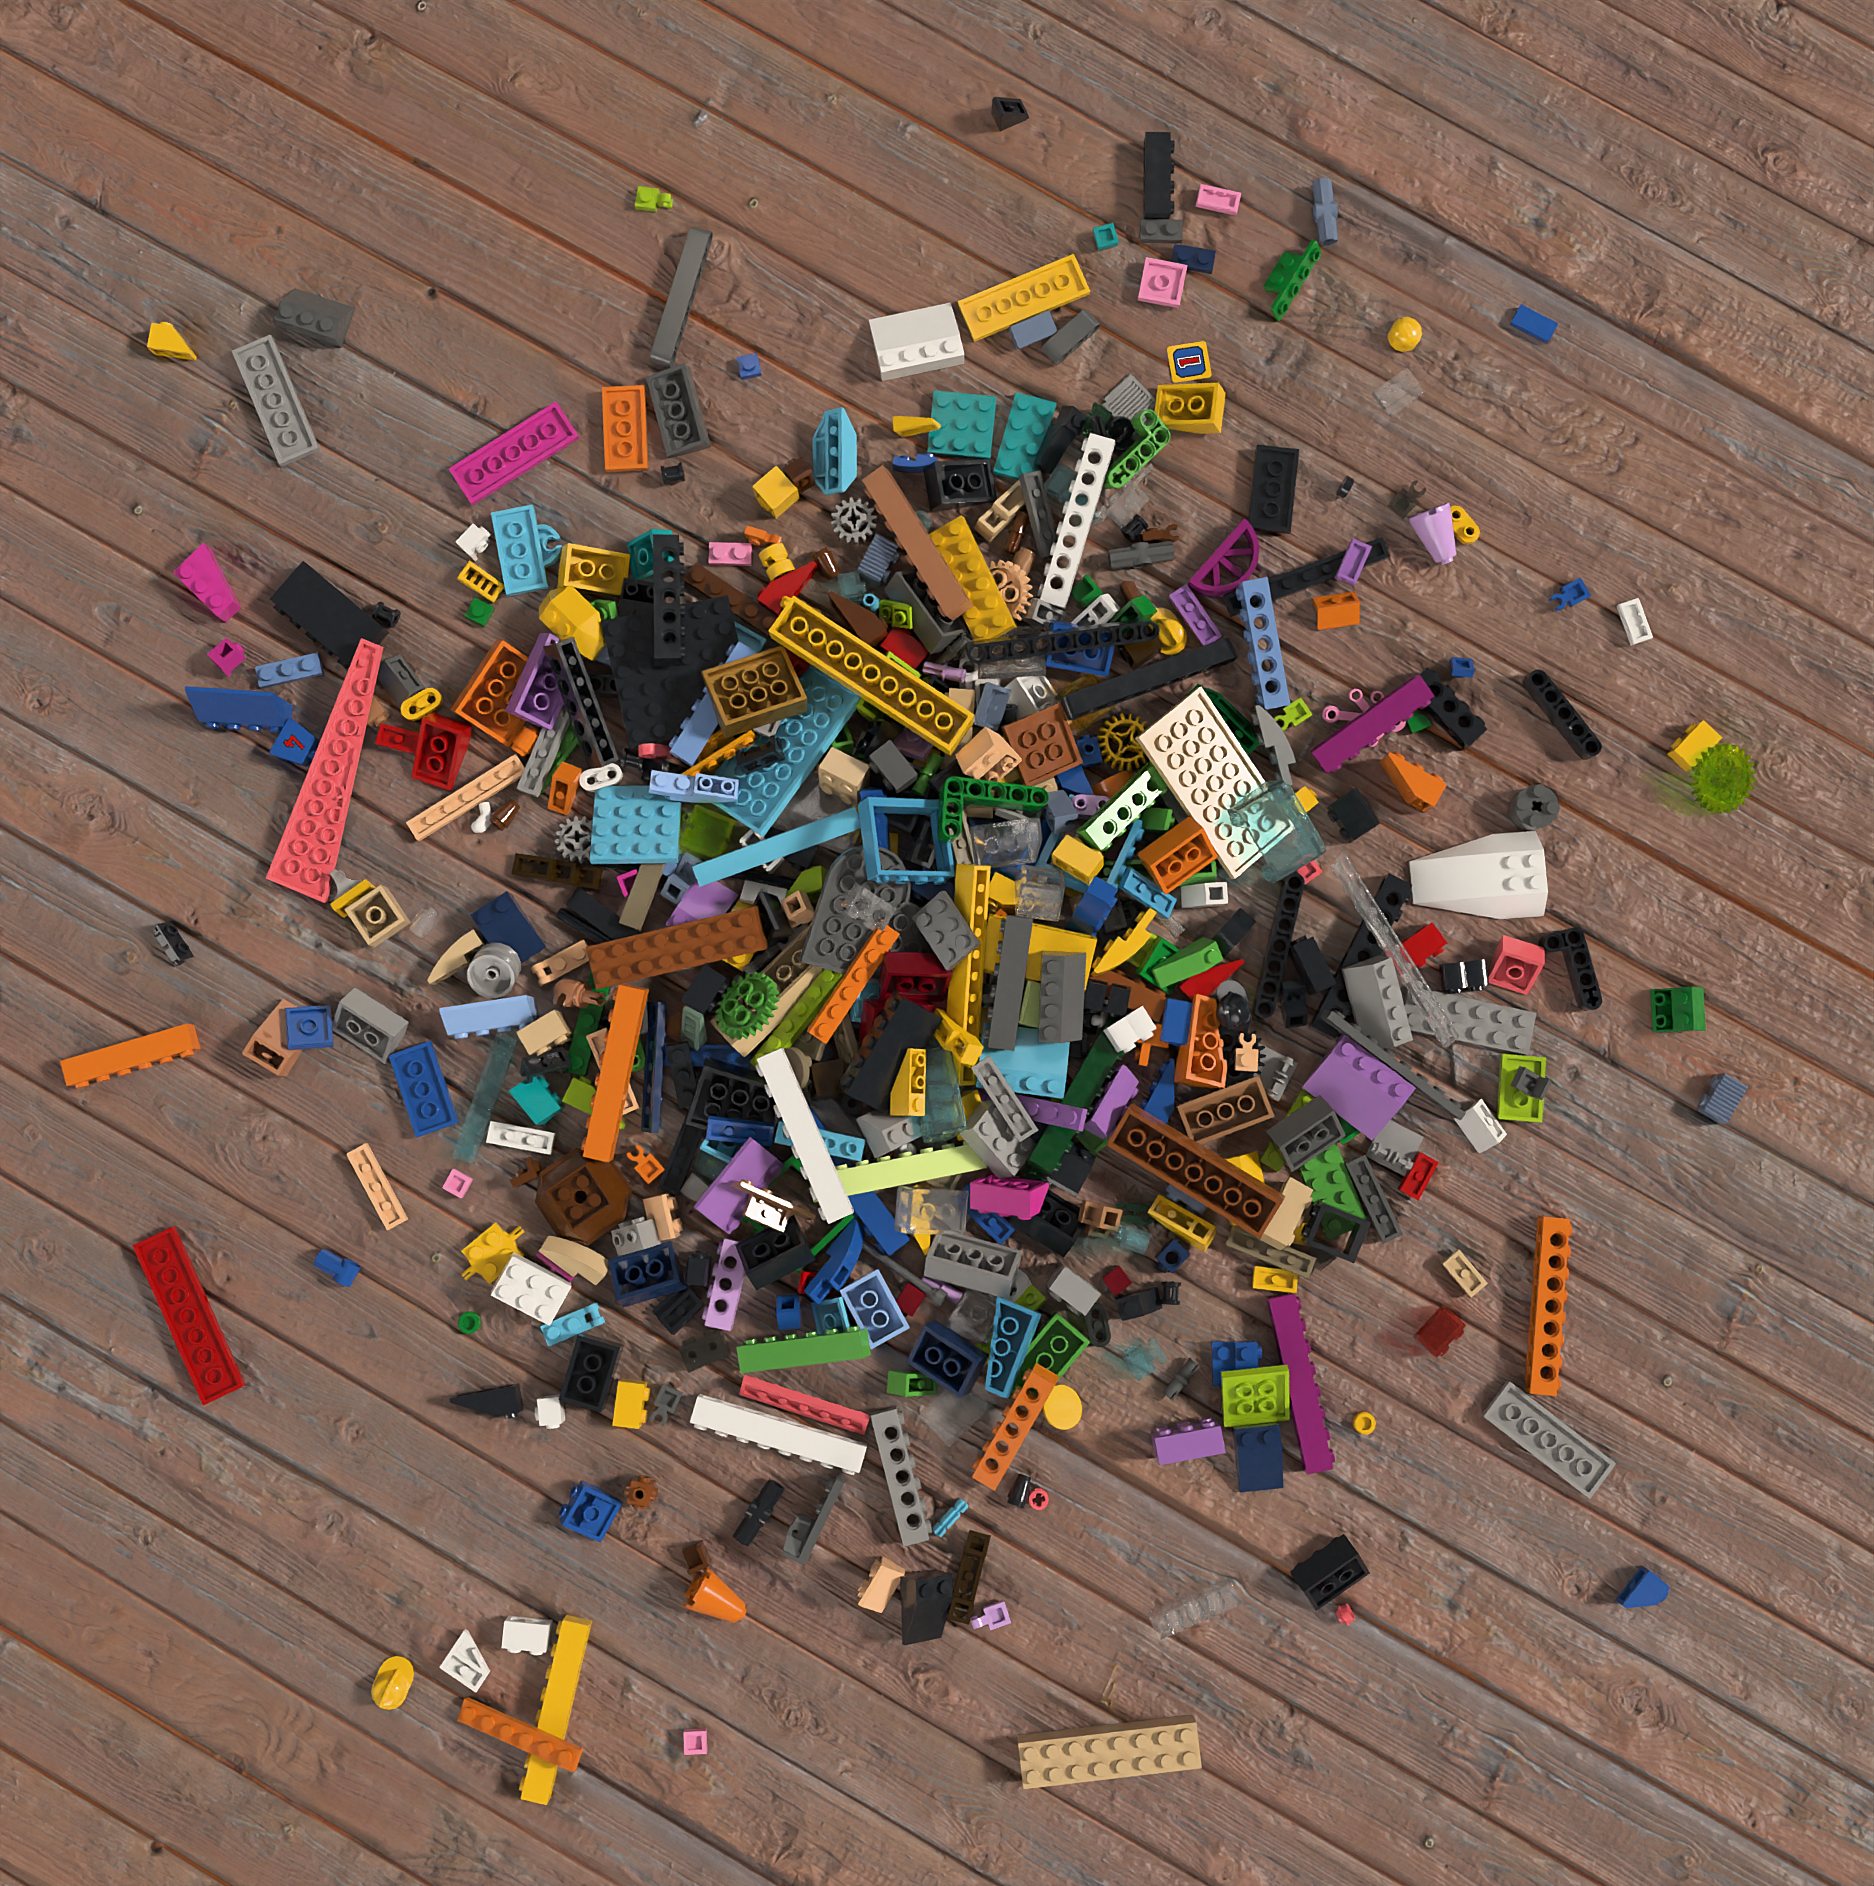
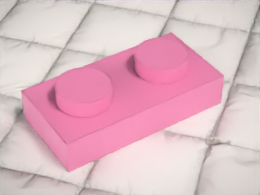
[709,542,752,566]

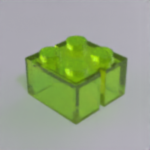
[679,804,738,859]

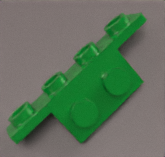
[1263,239,1322,321]

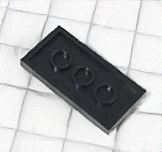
[1248,444,1299,534]

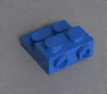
[1211,1340,1262,1386]
[559,1480,622,1543]

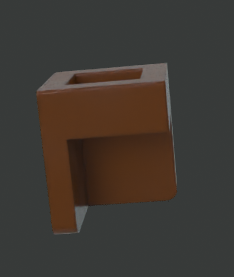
[682,1540,712,1575]

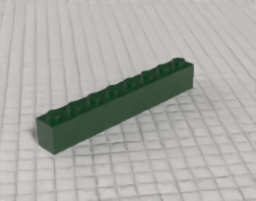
[1026,1016,1124,1177]

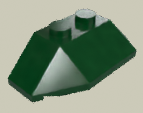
[1185,684,1260,756]

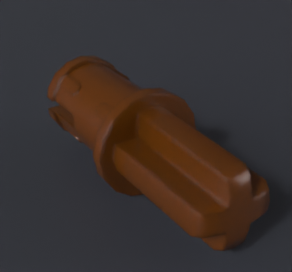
[1004,512,1030,555]

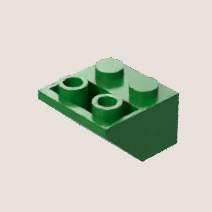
[1650,987,1706,1032]

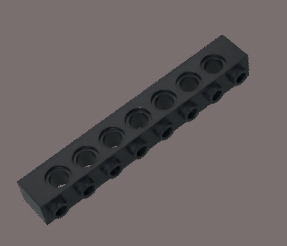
[1308,873,1412,1039]

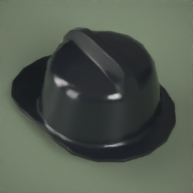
[1216,980,1252,1031]

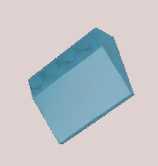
[976,1022,1070,1099]

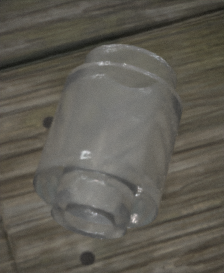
[409,906,441,939]

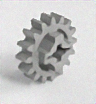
[831,497,877,545]
[555,816,593,863]

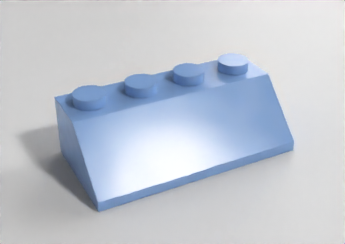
[439,995,538,1039]

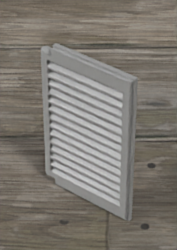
[1101,373,1174,449]

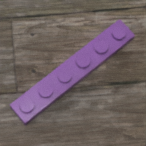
[972,1085,1087,1132]

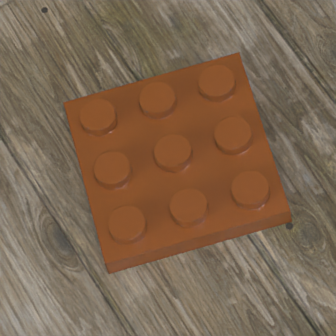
[1001,702,1083,786]

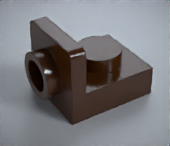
[510,1157,542,1188]

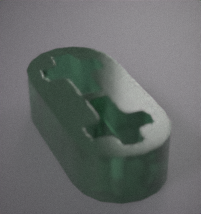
[1115,1202,1154,1225]

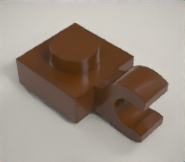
[1140,524,1179,544]

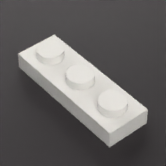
[486,1121,556,1155]

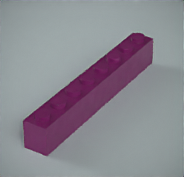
[1266,1292,1335,1475]

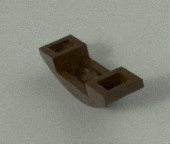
[947,1530,991,1625]

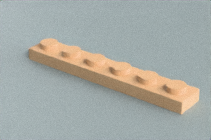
[406,754,525,841]

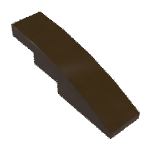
[511,853,603,890]

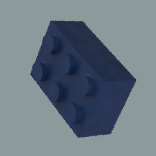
[907,1320,989,1398]

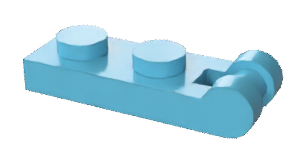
[540,1302,605,1347]

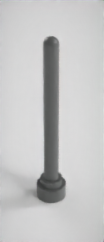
[862,1241,948,1308]

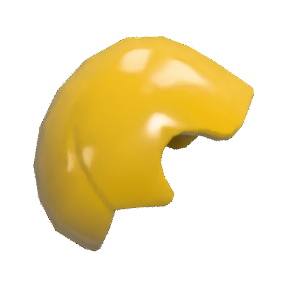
[1388,317,1422,352]

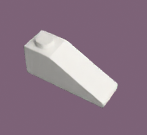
[1071,594,1121,626]

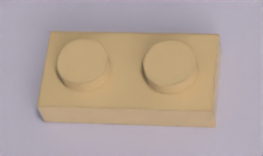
[1441,1249,1488,1298]

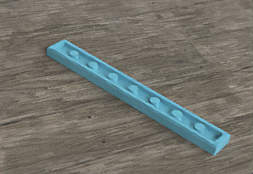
[692,806,861,887]

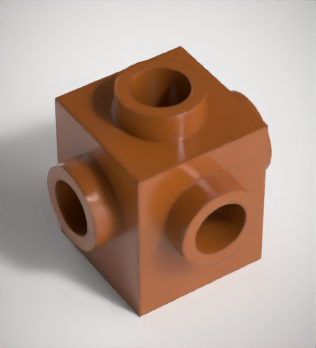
[625,1475,658,1509]

